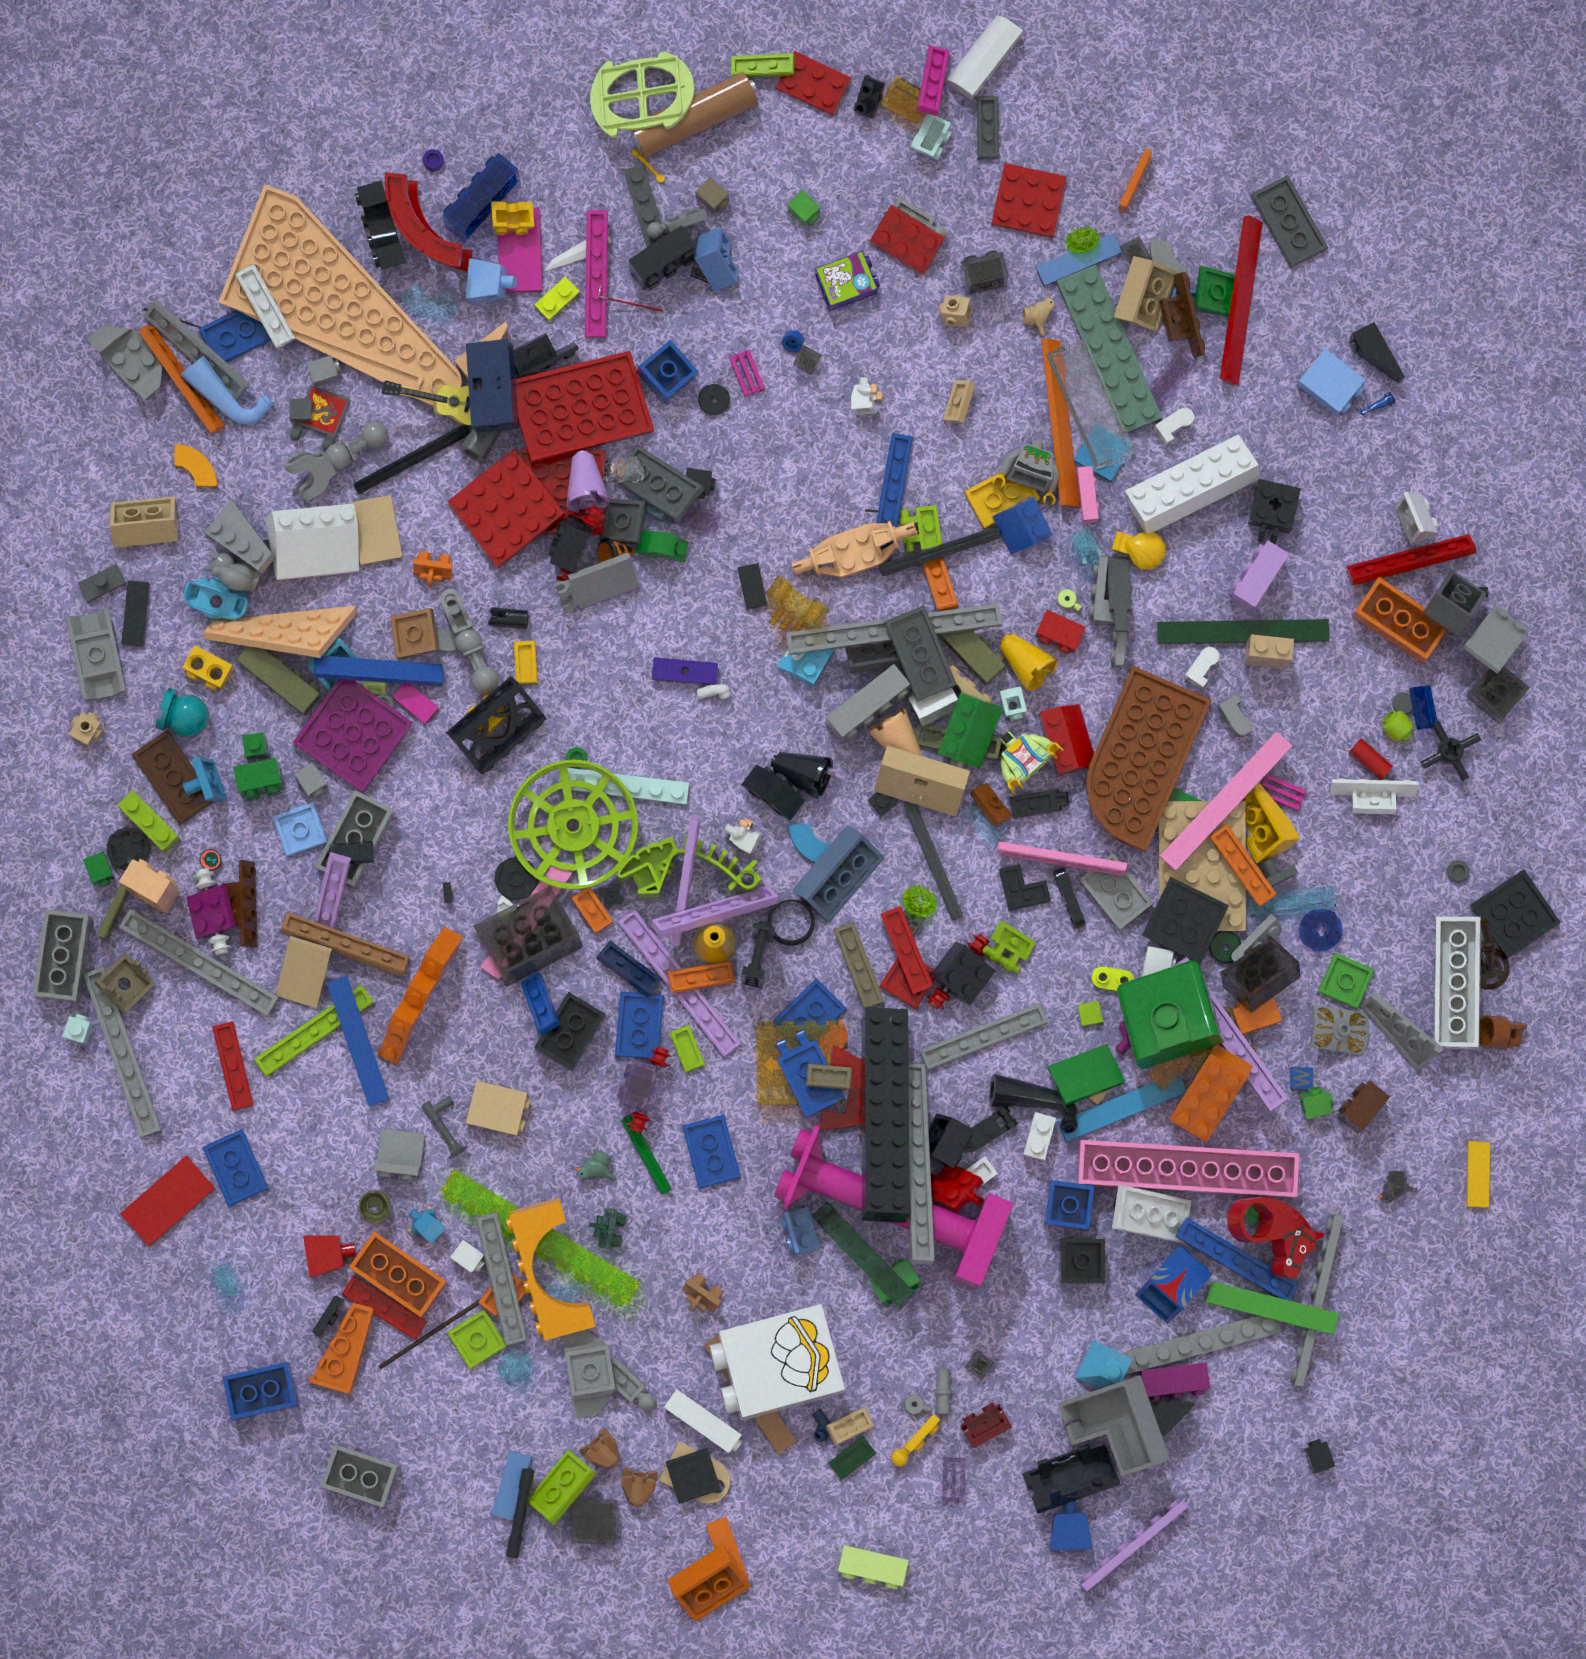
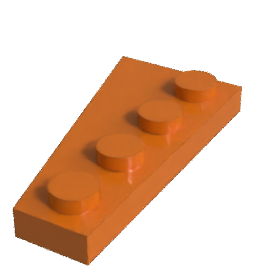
[308,1303,375,1394]

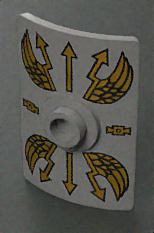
[1309,1005,1369,1055]

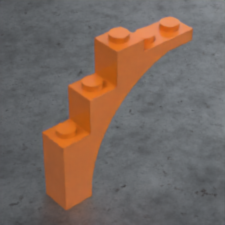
[377,927,463,1065]

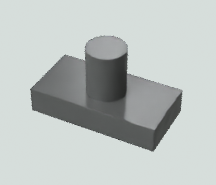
[78,564,127,603]
[1261,859,1298,887]

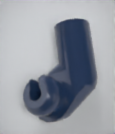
[812,1408,830,1442]

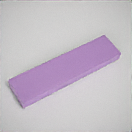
[314,852,351,929]

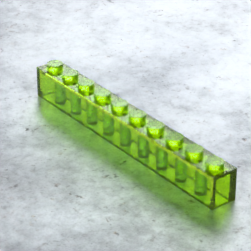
[440,1169,642,1307]

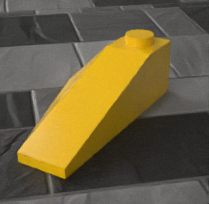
[1242,783,1300,864]

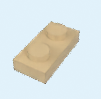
[943,380,975,424]

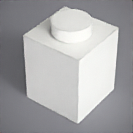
[450,1240,485,1274]

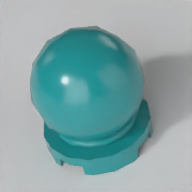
[155,687,210,737]

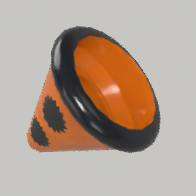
[598,537,635,563]

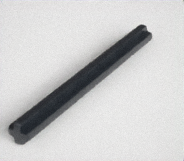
[354,425,469,494]
[879,526,1001,576]

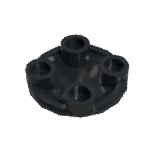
[107,828,150,870]

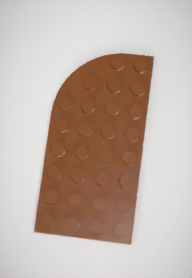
[1086,666,1212,853]

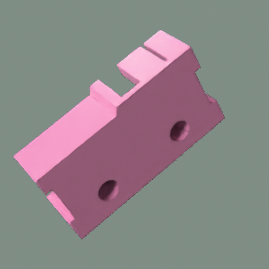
[1076,466,1099,524]

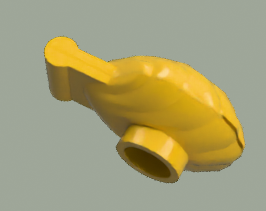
[1111,531,1166,570]

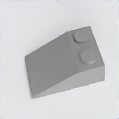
[1463,605,1530,674]

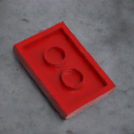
[776,51,851,116]
[870,204,946,274]

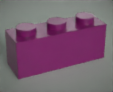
[1140,1362,1210,1401]

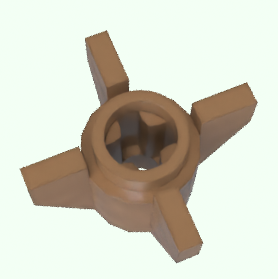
[579,1428,620,1469]
[621,1468,658,1506]

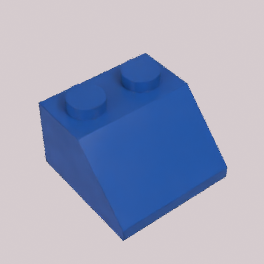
[992,497,1053,554]

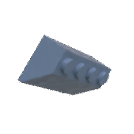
[792,825,884,923]

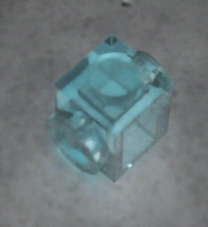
[1069,527,1103,564]
[211,1263,242,1298]
[496,1348,532,1384]

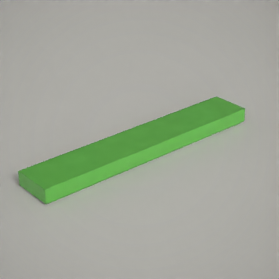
[1206,1281,1340,1335]

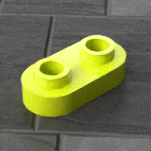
[1091,967,1135,991]

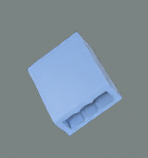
[1297,349,1365,416]

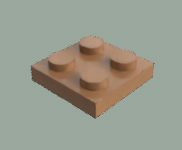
[390,608,439,659]

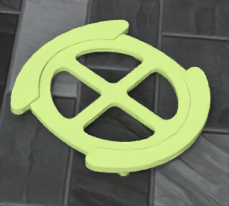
[590,52,695,138]

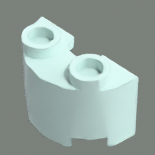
[910,114,952,160]

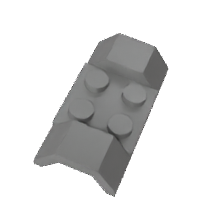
[66,608,126,701]

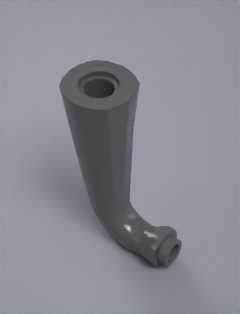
[458,429,502,464]

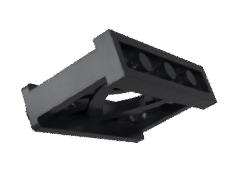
[446,676,547,775]

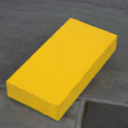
[514,641,538,685]

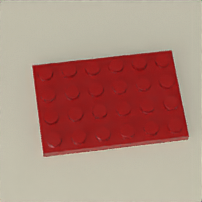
[515,351,654,463]

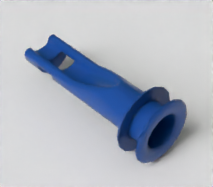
[1360,392,1396,415]

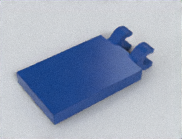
[776,1029,845,1118]

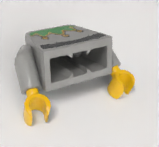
[992,440,1060,506]

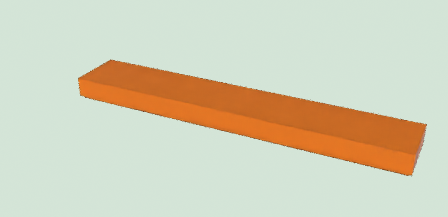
[138,326,226,433]

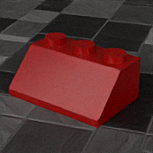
[1038,704,1094,777]

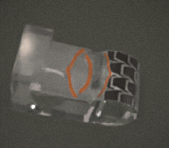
[603,456,645,483]

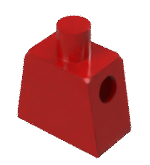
[303,1235,356,1278]

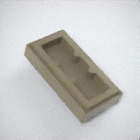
[806,1064,852,1090]

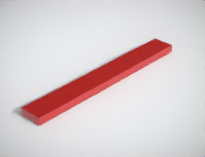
[1220,215,1263,385]

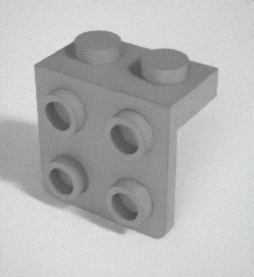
[374,1129,425,1180]

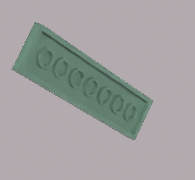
[1057,265,1162,435]

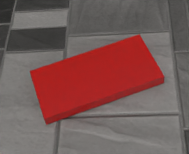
[120,1155,216,1247]

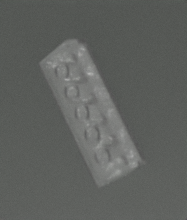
[1046,338,1136,471]

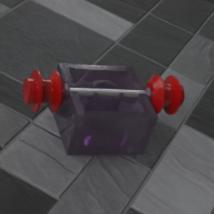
[617,1046,672,1134]

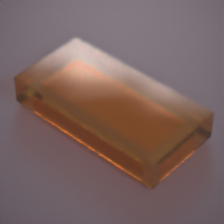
[1148,1054,1195,1091]

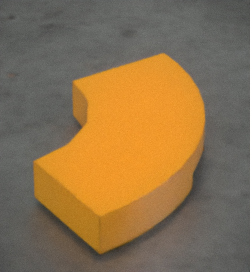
[174,444,218,487]

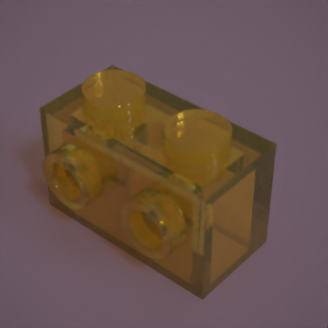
[881,75,926,125]

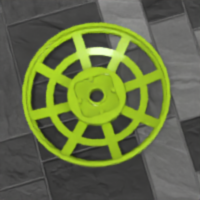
[508,760,638,890]

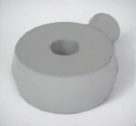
[904,1394,931,1415]

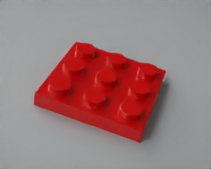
[991,163,1066,238]

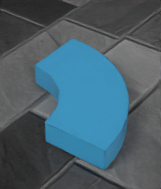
[788,824,831,863]

